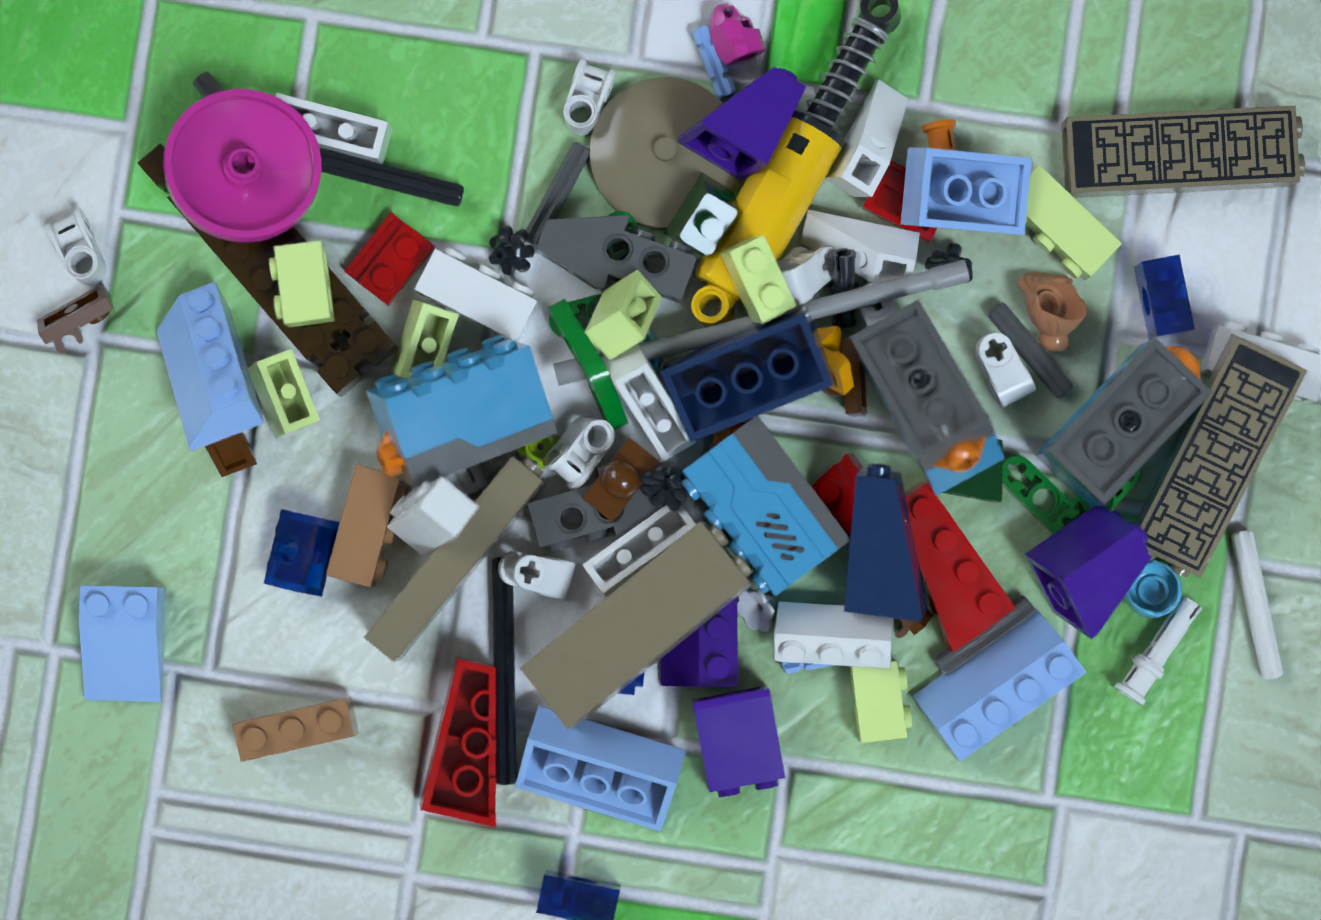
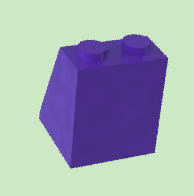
[677,66,807,181]
[1024,505,1151,639]
[692,685,785,797]

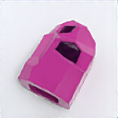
[709,3,766,66]

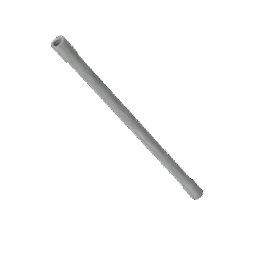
[553,260,970,386]

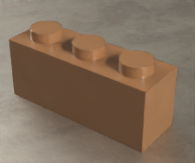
[326,464,408,587]
[232,697,359,762]

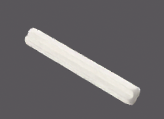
[1231,530,1283,680]

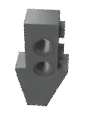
[536,215,697,304]
[527,461,682,553]

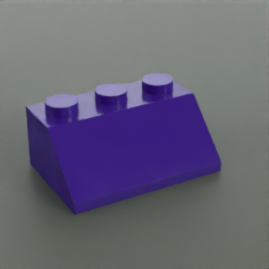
[661,597,738,687]

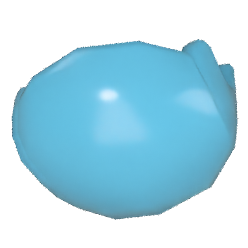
[1124,559,1182,618]

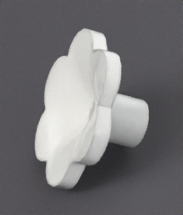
[737,589,775,632]

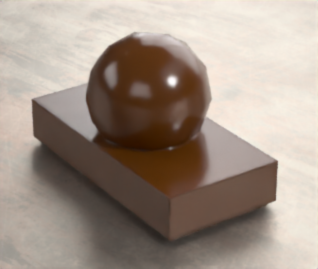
[822,337,867,417]
[205,432,257,477]
[582,438,660,522]

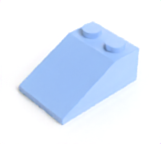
[901,148,1032,235]
[79,586,166,702]

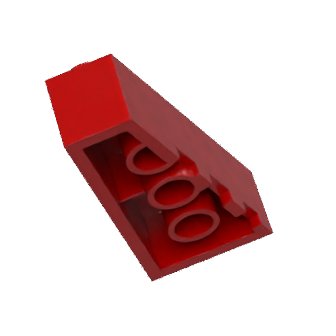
[905,481,1016,653]
[419,656,496,828]

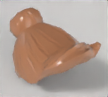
[1017,272,1087,352]

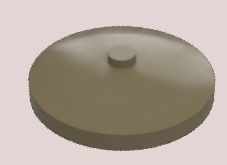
[590,77,737,229]

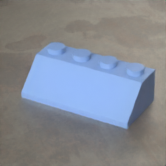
[157,282,264,451]
[912,609,1086,762]
[515,706,686,832]

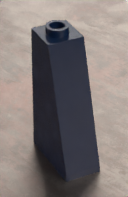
[844,463,927,622]

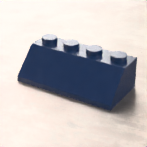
[660,306,834,442]

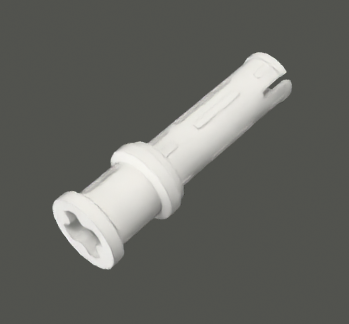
[1114,595,1202,706]

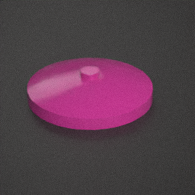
[164,89,322,242]

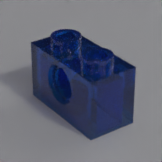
[1134,254,1195,340]
[263,509,340,597]
[536,870,621,920]

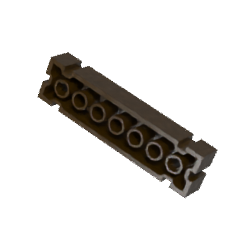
[137,143,398,397]

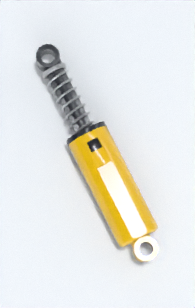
[691,0,901,327]

